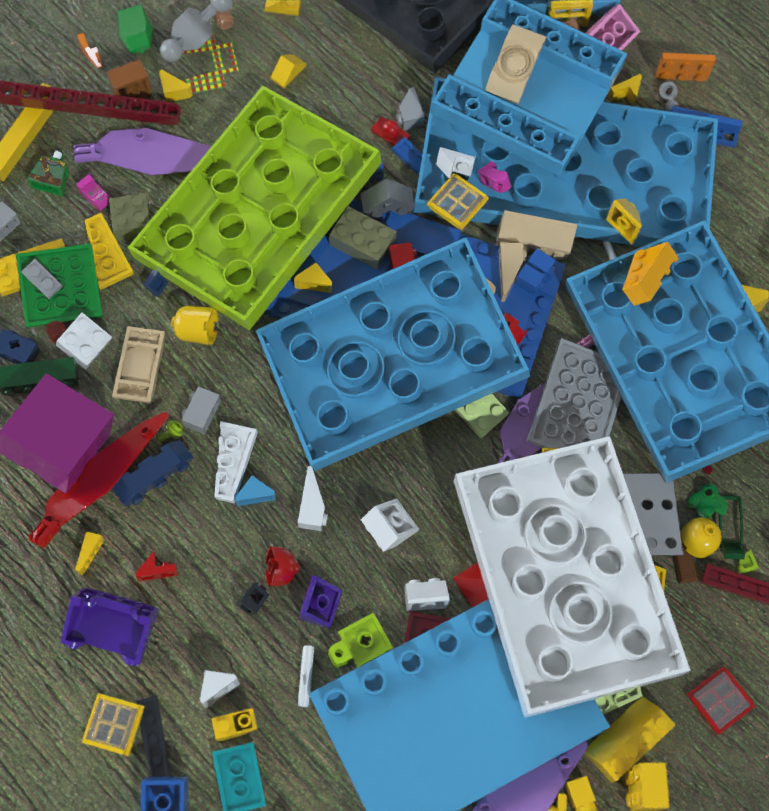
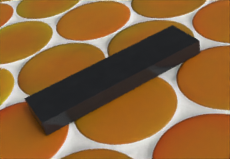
[136,696,172,777]

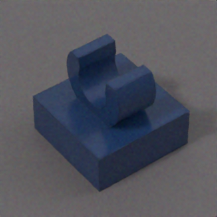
[142,270,168,297]

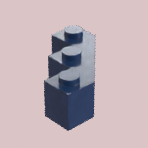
[112,440,194,507]

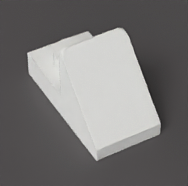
[436,147,476,178]

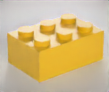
[624,763,669,811]

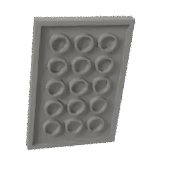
[526,338,621,448]

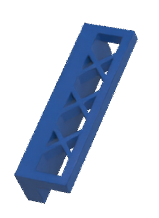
[671,106,743,148]

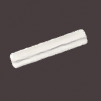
[298,645,314,707]

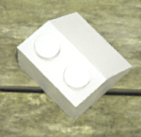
[361,499,420,552]
[404,578,449,612]

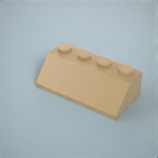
[495,211,577,260]

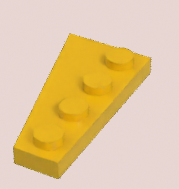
[84,213,134,290]

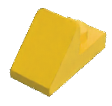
[264,0,301,16]
[607,74,642,105]

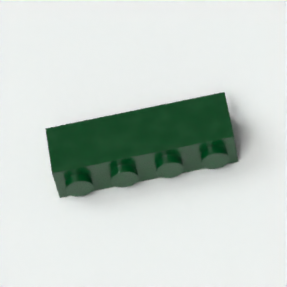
[0,357,79,396]

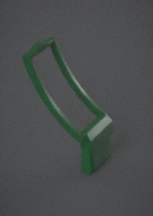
[718,495,745,560]

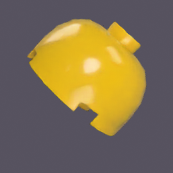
[680,517,721,558]

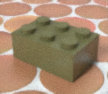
[329,206,397,270]

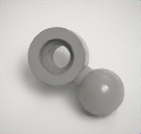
[659,81,679,112]

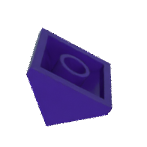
[300,575,342,628]

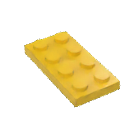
[0,238,65,297]

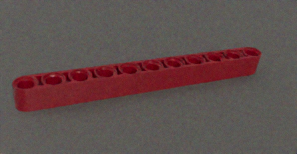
[0,80,181,125]

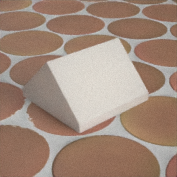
[200,670,240,709]

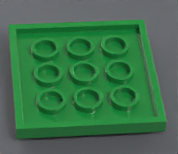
[16,243,103,328]

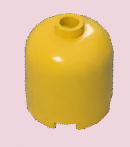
[171,305,219,345]

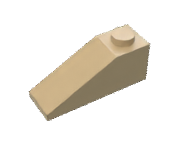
[499,243,527,302]

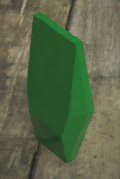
[117,4,153,54]

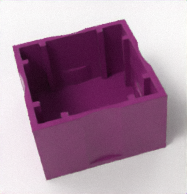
[0,373,114,494]

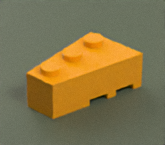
[622,242,679,306]

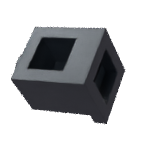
[235,582,270,617]

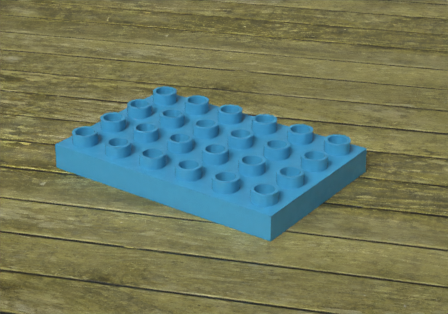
[566,220,769,483]

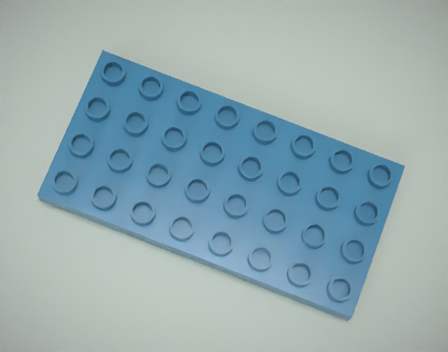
[414,77,718,247]

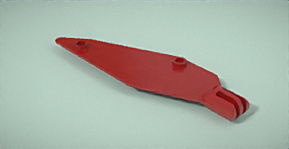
[28,412,169,548]

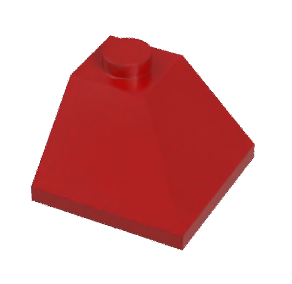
[453,563,489,608]

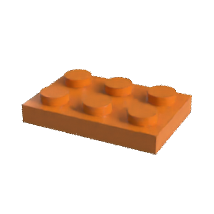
[655,53,716,82]

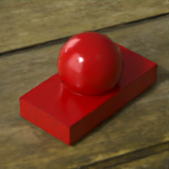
[371,116,410,147]

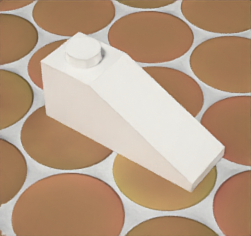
[298,466,328,531]

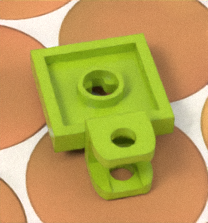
[328,613,393,668]

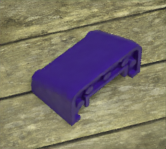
[60,588,158,666]

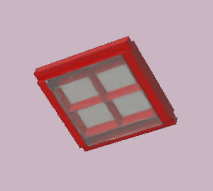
[686,666,756,736]

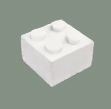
[56,313,112,370]

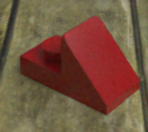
[135,551,179,582]

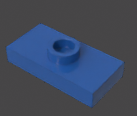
[391,137,423,175]

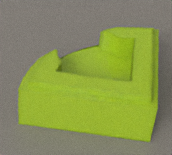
[737,550,759,574]

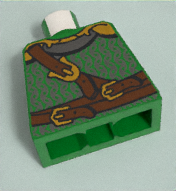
[27,151,69,197]

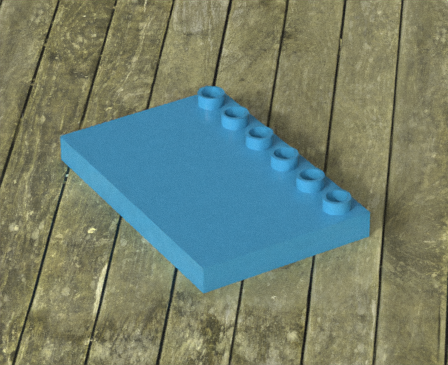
[256,237,530,471]
[309,599,610,811]

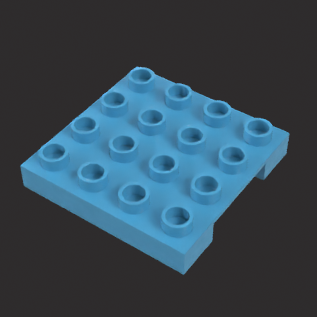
[431,0,628,177]

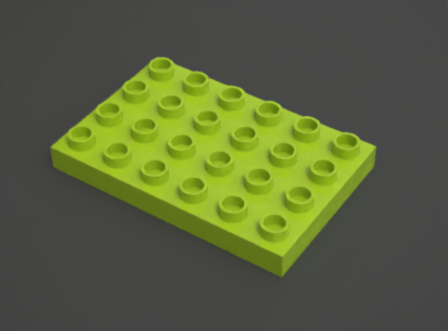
[128,86,382,331]

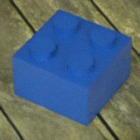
[141,777,188,811]

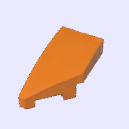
[77,33,103,68]

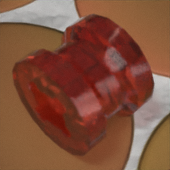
[46,321,66,344]

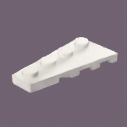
[214,421,258,504]

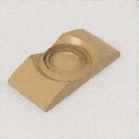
[485,25,546,105]
[112,326,165,403]

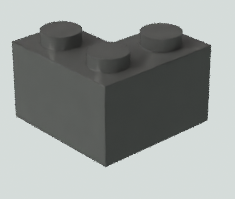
[361,178,415,218]

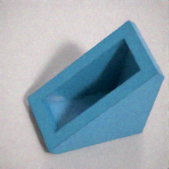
[235,476,276,506]

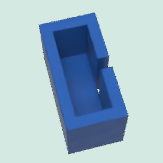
[515,249,556,296]

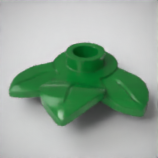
[688,484,727,519]

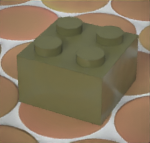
[109,193,151,241]

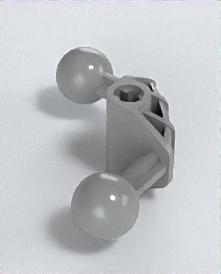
[160,0,233,62]

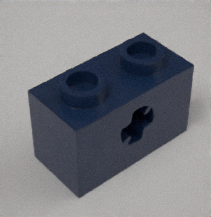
[0,329,40,364]

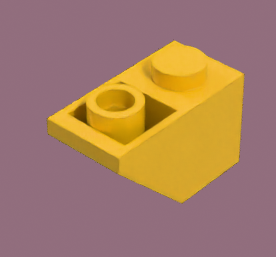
[212,708,257,742]

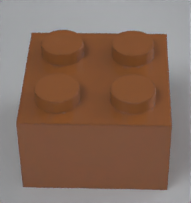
[106,59,153,108]

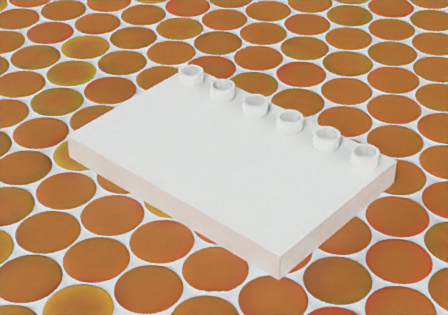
[454,436,690,718]

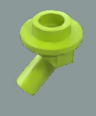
[156,421,184,442]

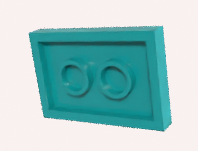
[212,742,266,811]

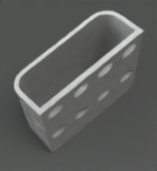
[623,474,683,555]

